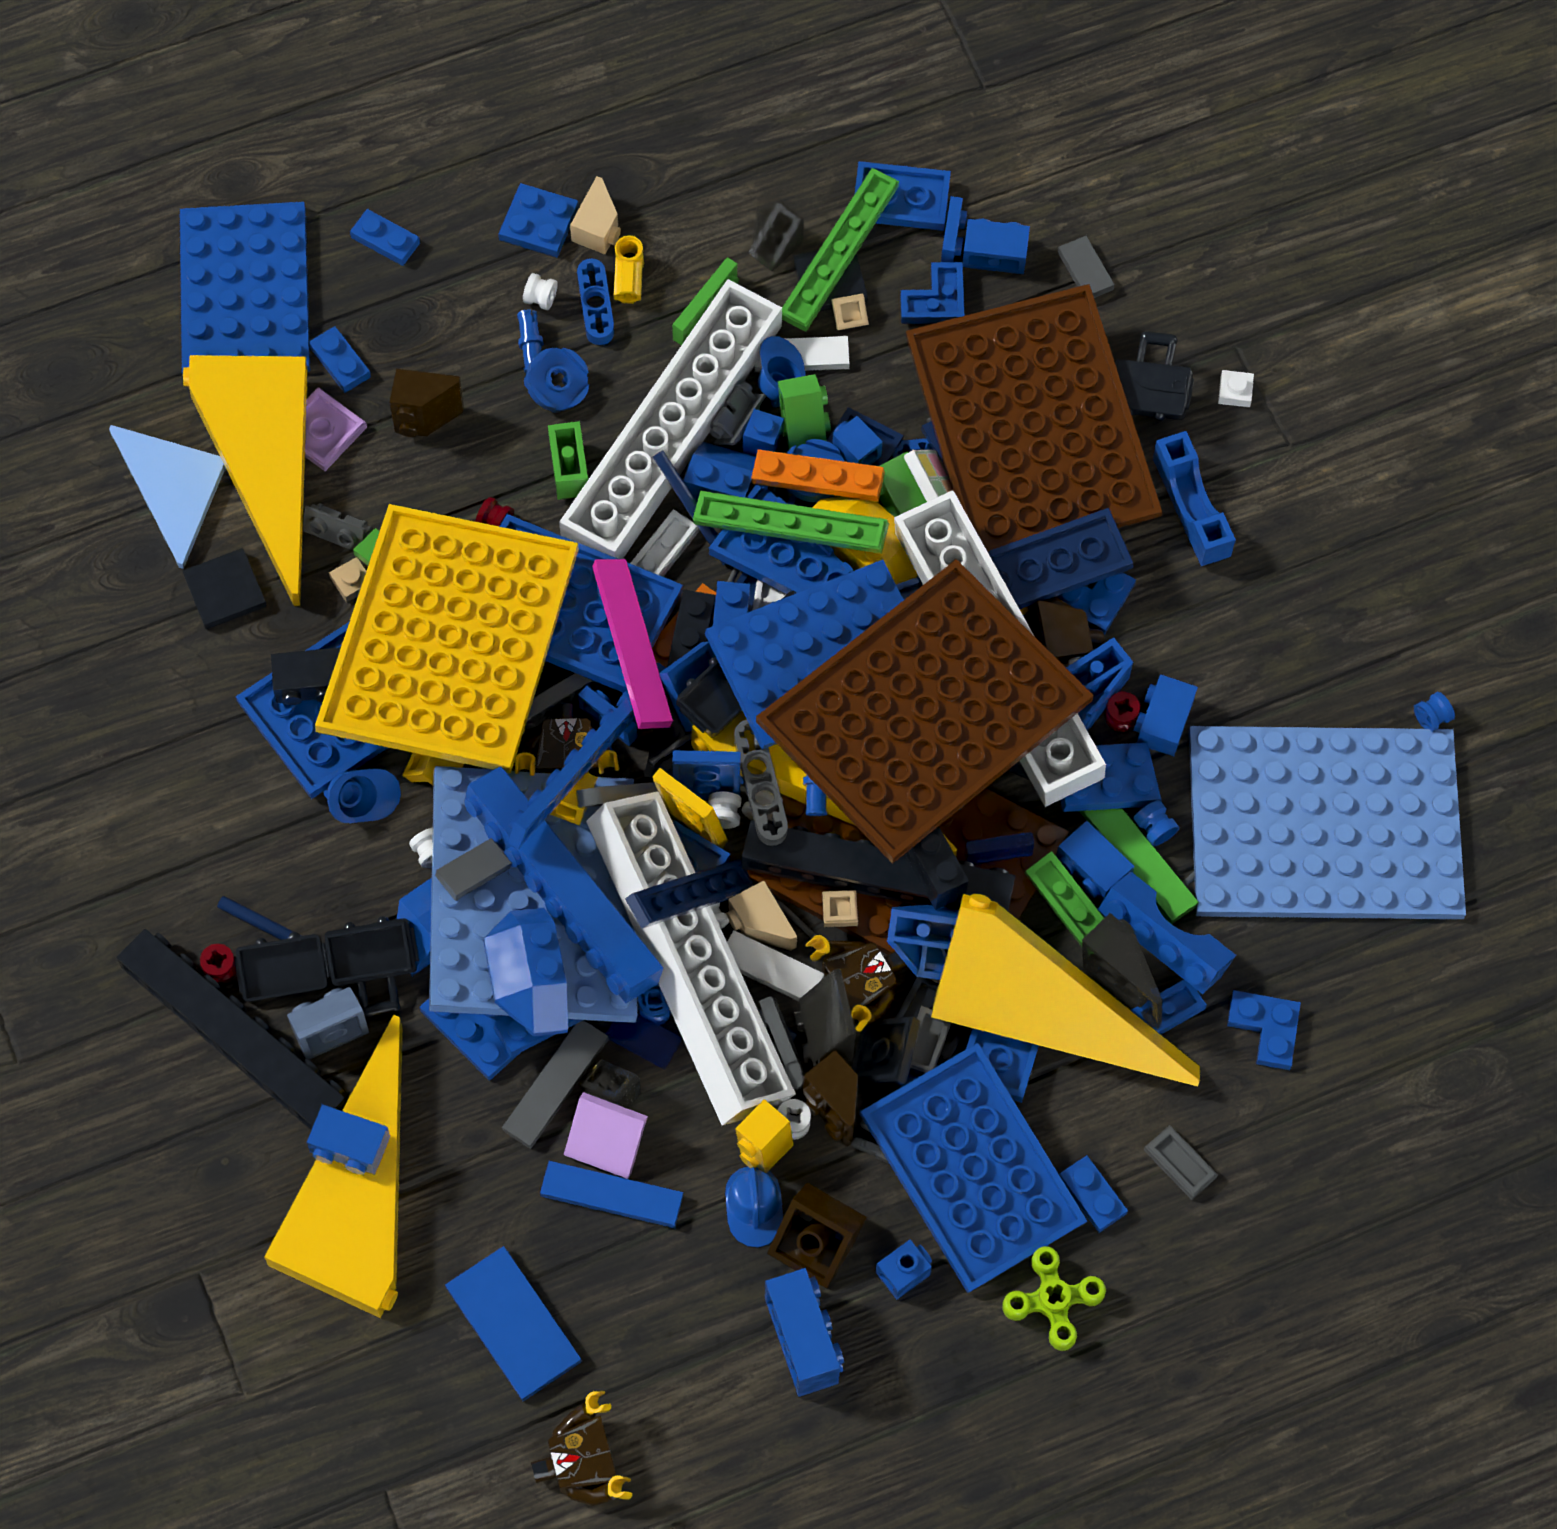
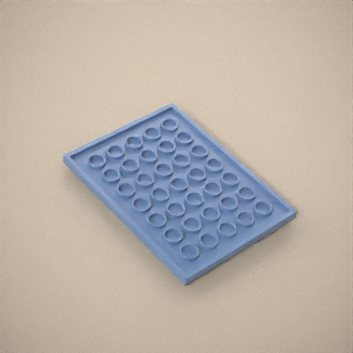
[1189,726,1466,919]
[429,766,637,1023]

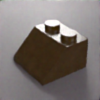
[389,368,464,437]
[767,1183,867,1288]

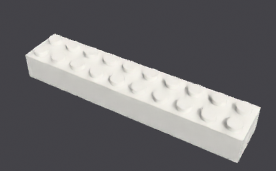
[559,279,782,559]
[894,490,1106,807]
[586,791,796,1126]

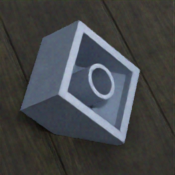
[287,987,369,1060]

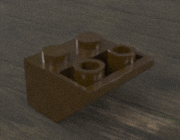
[802,1050,858,1147]

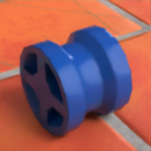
[1414,691,1455,732]

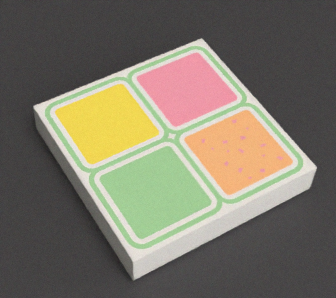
[904,450,952,502]

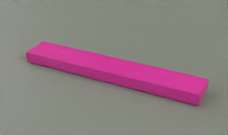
[592,559,673,729]

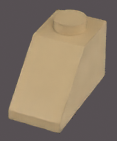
[570,176,621,254]
[726,881,797,951]

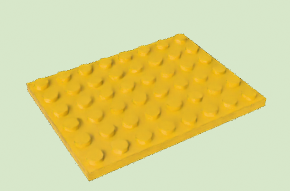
[315,504,579,773]

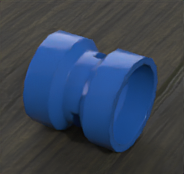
[1133,800,1180,847]
[638,984,672,1025]

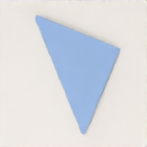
[109,425,226,569]

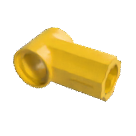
[614,235,644,304]

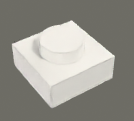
[1218,370,1254,407]

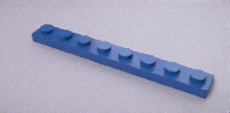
[507,662,666,850]

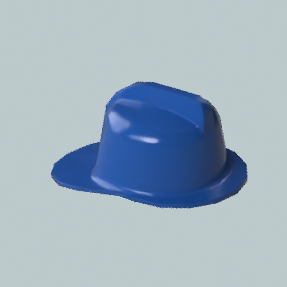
[758,336,806,408]
[324,769,401,823]
[725,1167,783,1248]

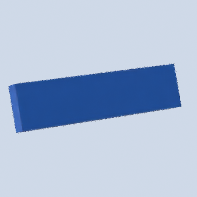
[540,1161,684,1228]

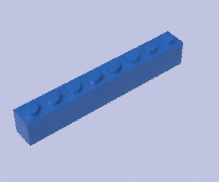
[464,766,663,1003]

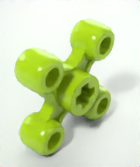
[1002,1246,1106,1351]

